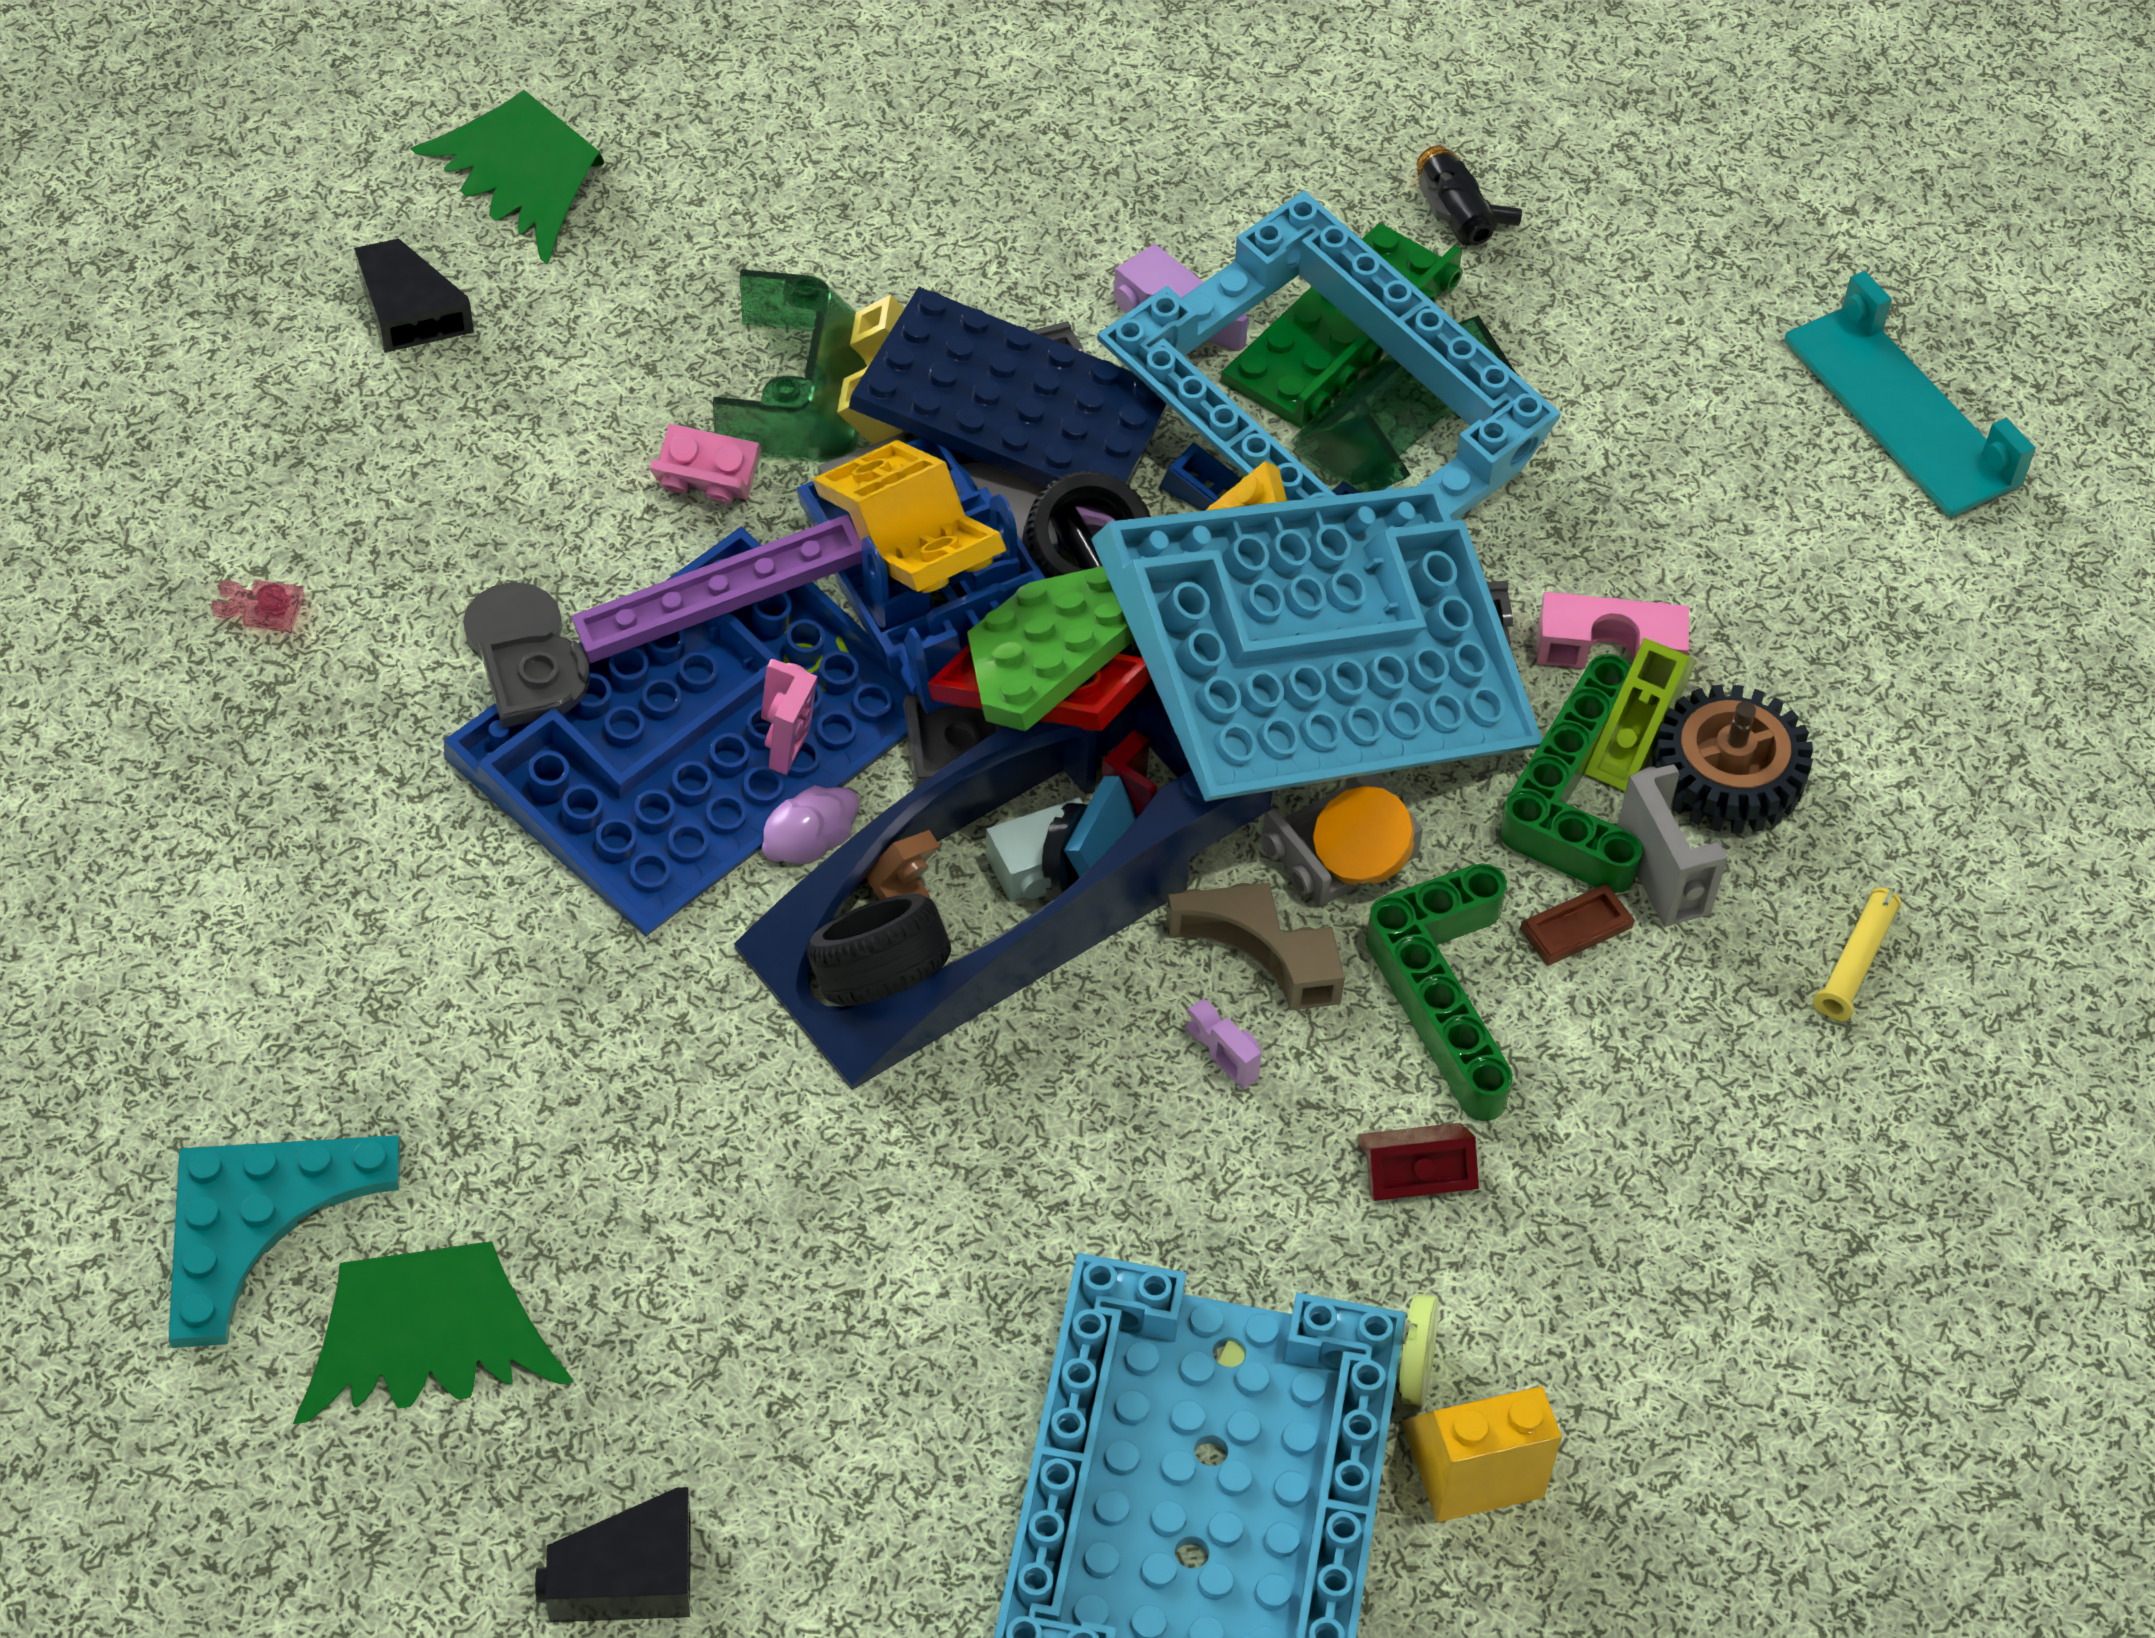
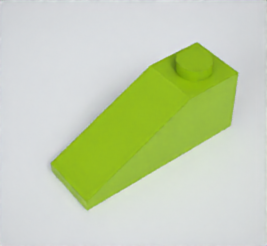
[1584,637,1697,792]

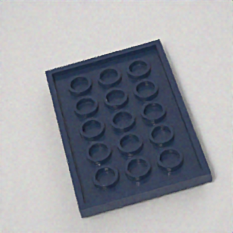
[848,286,1169,487]

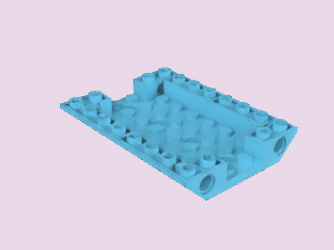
[994,1252,1406,1638]

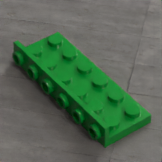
[1220,222,1463,429]

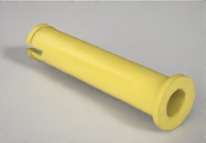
[1813,887,1902,1022]

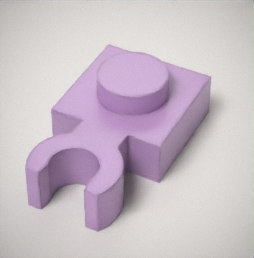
[1185,999,1262,1089]

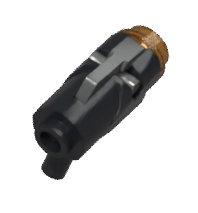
[1416,145,1522,245]

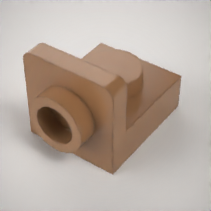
[865,830,940,900]

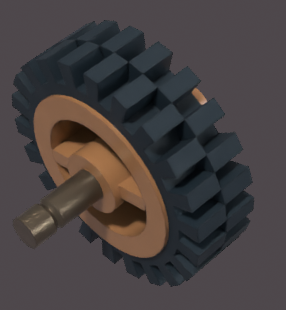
[1652,684,1813,834]

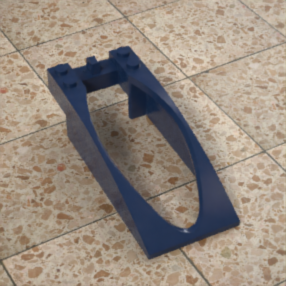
[734,649,1273,1090]

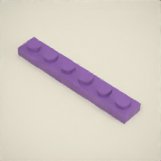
[571,514,862,664]

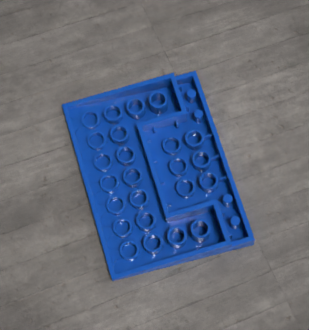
[444,526,918,937]

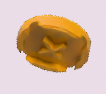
[1313,786,1415,886]

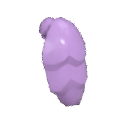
[762,785,860,864]

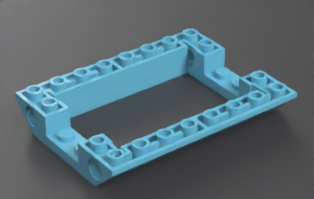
[1097,190,1561,521]

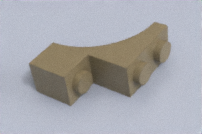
[1166,883,1345,1010]

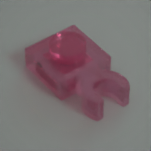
[211,580,305,633]

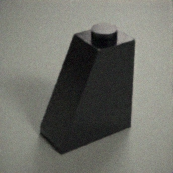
[354,238,474,353]
[535,1487,691,1622]

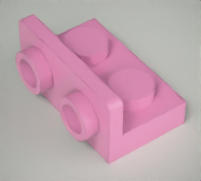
[650,423,762,504]
[761,659,817,776]

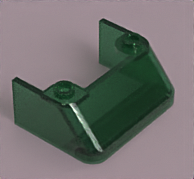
[712,269,868,462]
[1291,315,1517,493]

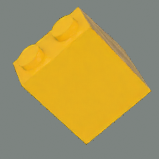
[1402,1386,1562,1523]

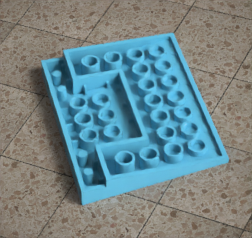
[1091,484,1543,801]

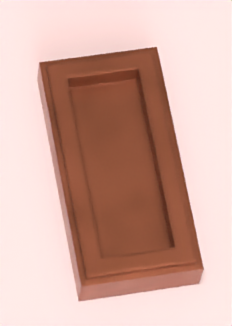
[1520,883,1635,966]

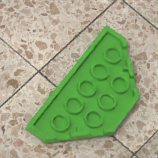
[967,566,1135,732]

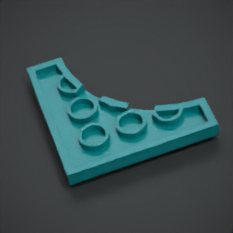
[168,1135,400,1348]

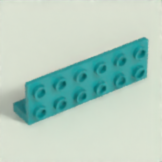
[1784,270,2036,518]

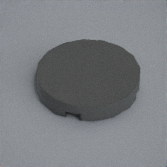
[463,582,562,655]

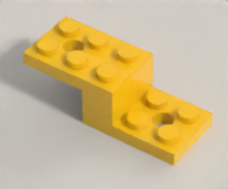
[812,440,1006,593]

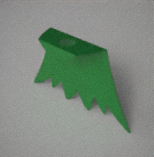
[410,89,604,265]
[293,1241,574,1424]

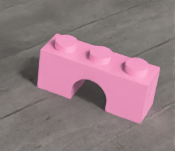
[1537,592,1689,669]

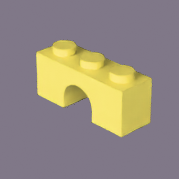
[837,295,905,444]

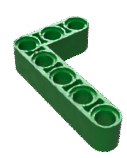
[1500,654,1643,893]
[1365,863,1513,1121]

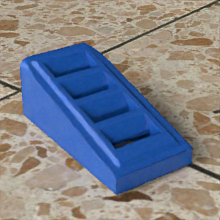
[1159,442,1242,511]

